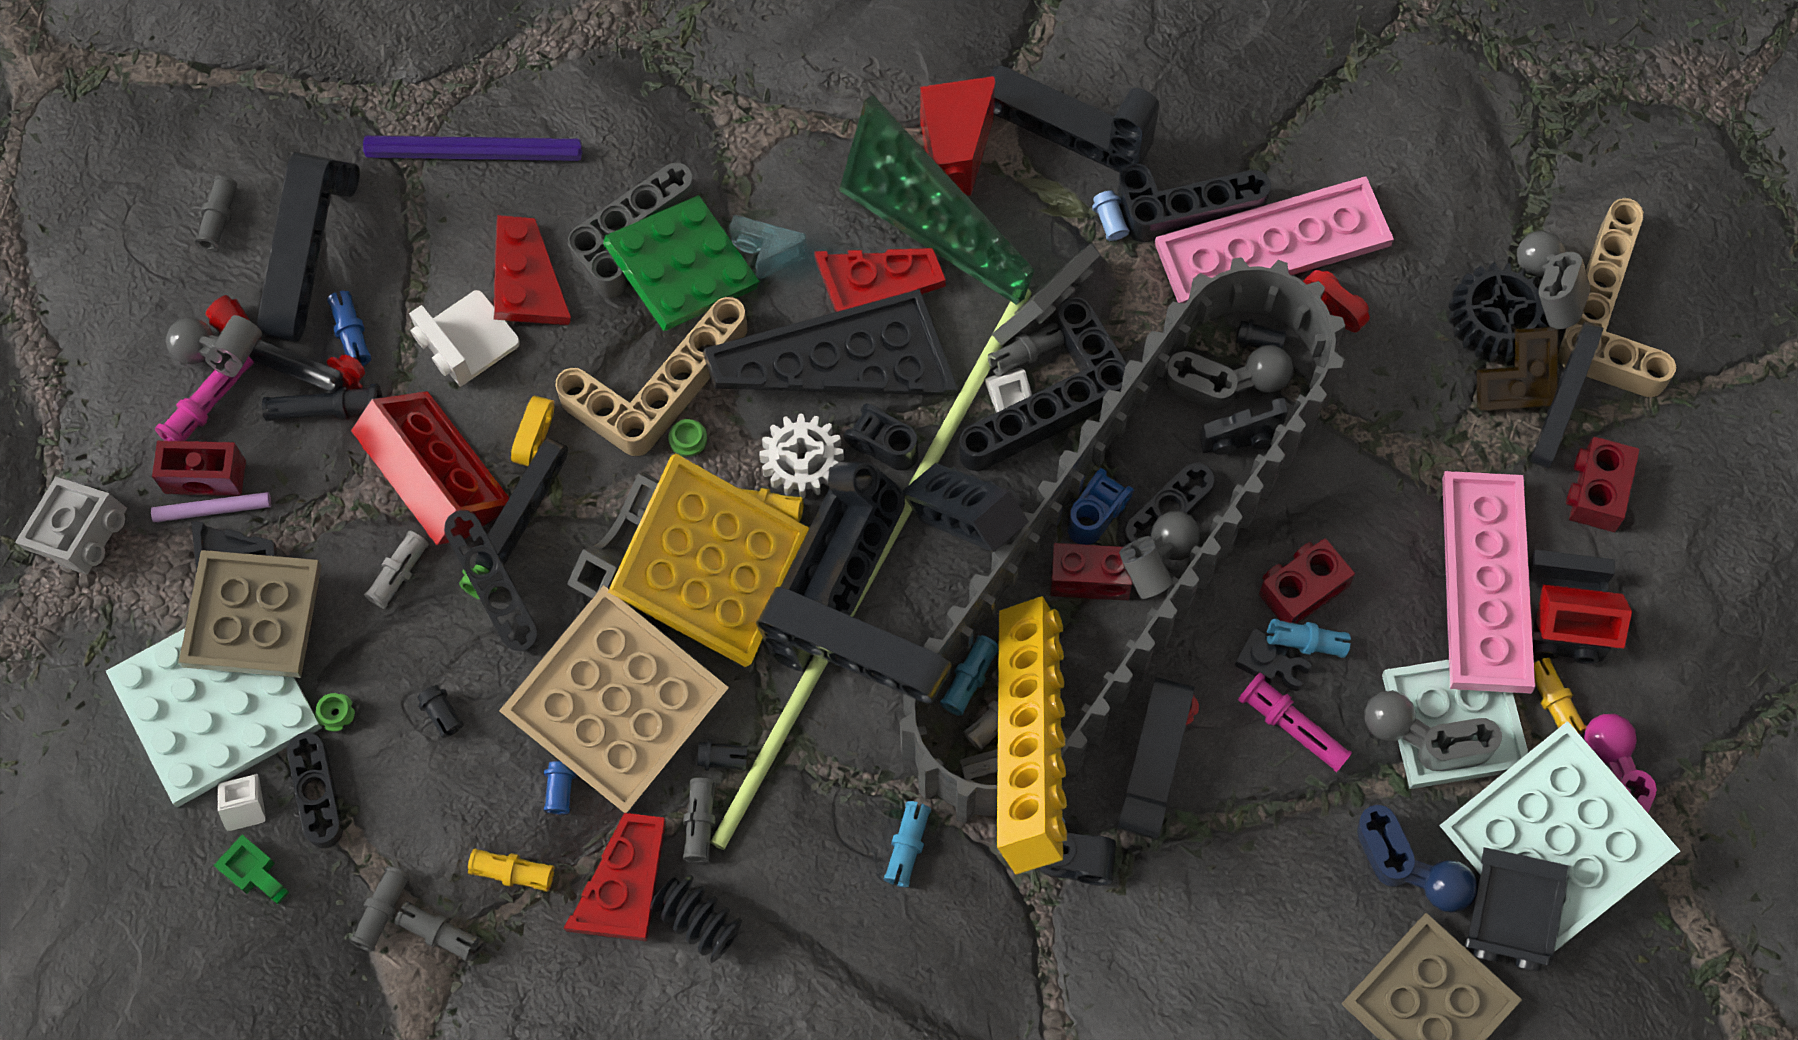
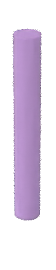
[151,492,271,523]

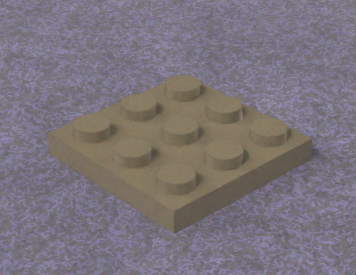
[178,550,322,678]
[1342,913,1522,1040]

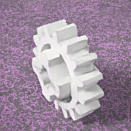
[759,414,844,498]

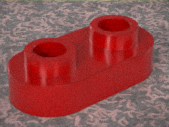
[1303,270,1370,332]

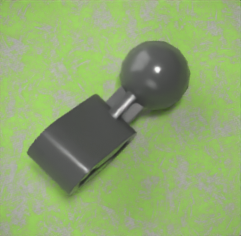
[1517,230,1591,329]
[165,315,262,377]
[1165,345,1294,410]
[1119,511,1201,599]
[1364,690,1502,771]

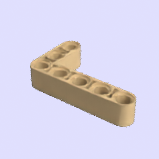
[1558,198,1676,397]
[555,297,747,456]

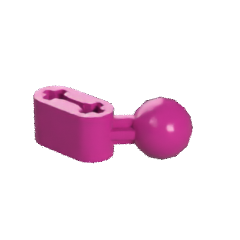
[1584,714,1657,813]

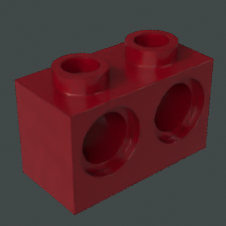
[1566,436,1640,533]
[1259,538,1355,624]
[1050,543,1132,601]

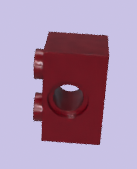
[152,440,246,496]

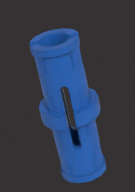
[327,291,371,366]

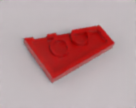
[493,215,571,325]
[814,248,946,312]
[564,813,666,941]

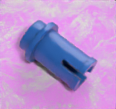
[544,761,576,815]

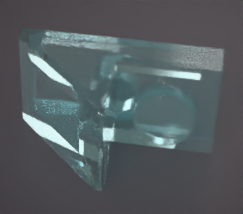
[729,215,807,279]

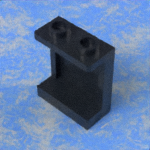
[1528,549,1615,664]
[1465,847,1571,971]

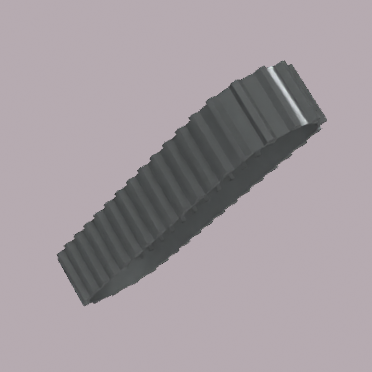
[900,257,1345,823]

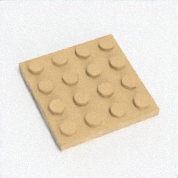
[499,585,729,813]

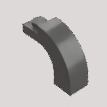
[567,472,659,598]

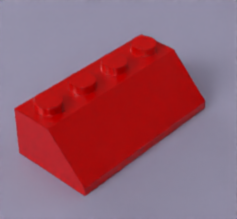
[351,391,509,545]

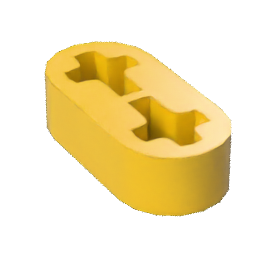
[511,395,555,467]

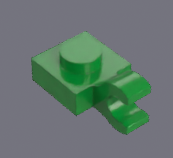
[213,835,289,904]

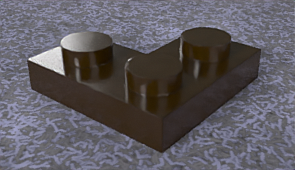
[1477,327,1558,411]

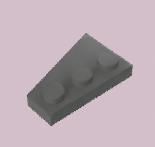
[992,244,1100,346]

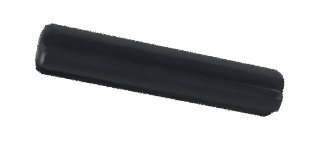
[249,340,344,392]

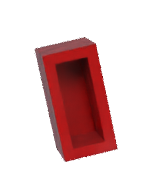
[1536,585,1632,648]

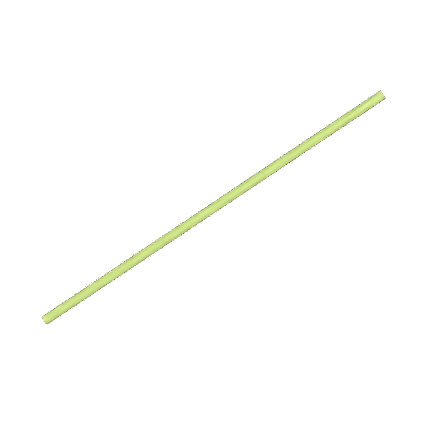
[710,286,1032,850]

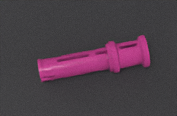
[155,357,253,441]
[1238,672,1352,773]

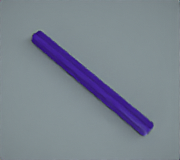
[363,135,583,161]

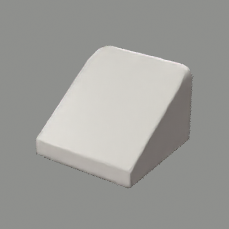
[985,368,1032,413]
[218,774,265,831]

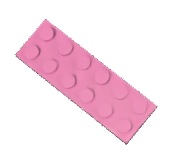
[1155,176,1394,304]
[1442,471,1535,694]

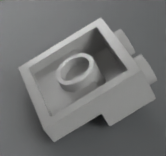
[15,476,127,575]

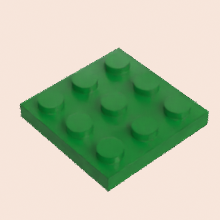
[603,195,760,331]

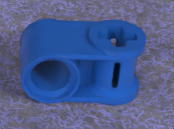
[1068,468,1134,545]

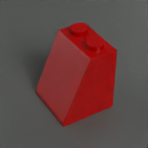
[920,76,995,202]

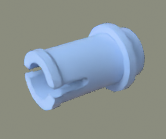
[1092,190,1129,241]

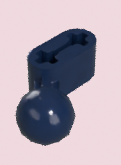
[1357,805,1477,913]

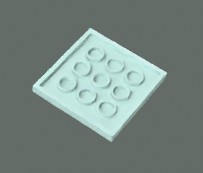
[106,629,322,807]
[1439,721,1680,951]

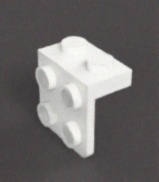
[409,290,519,387]

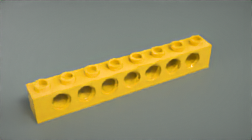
[997,596,1067,875]

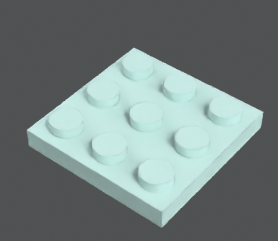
[1382,660,1528,789]

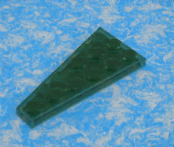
[839,95,1035,305]

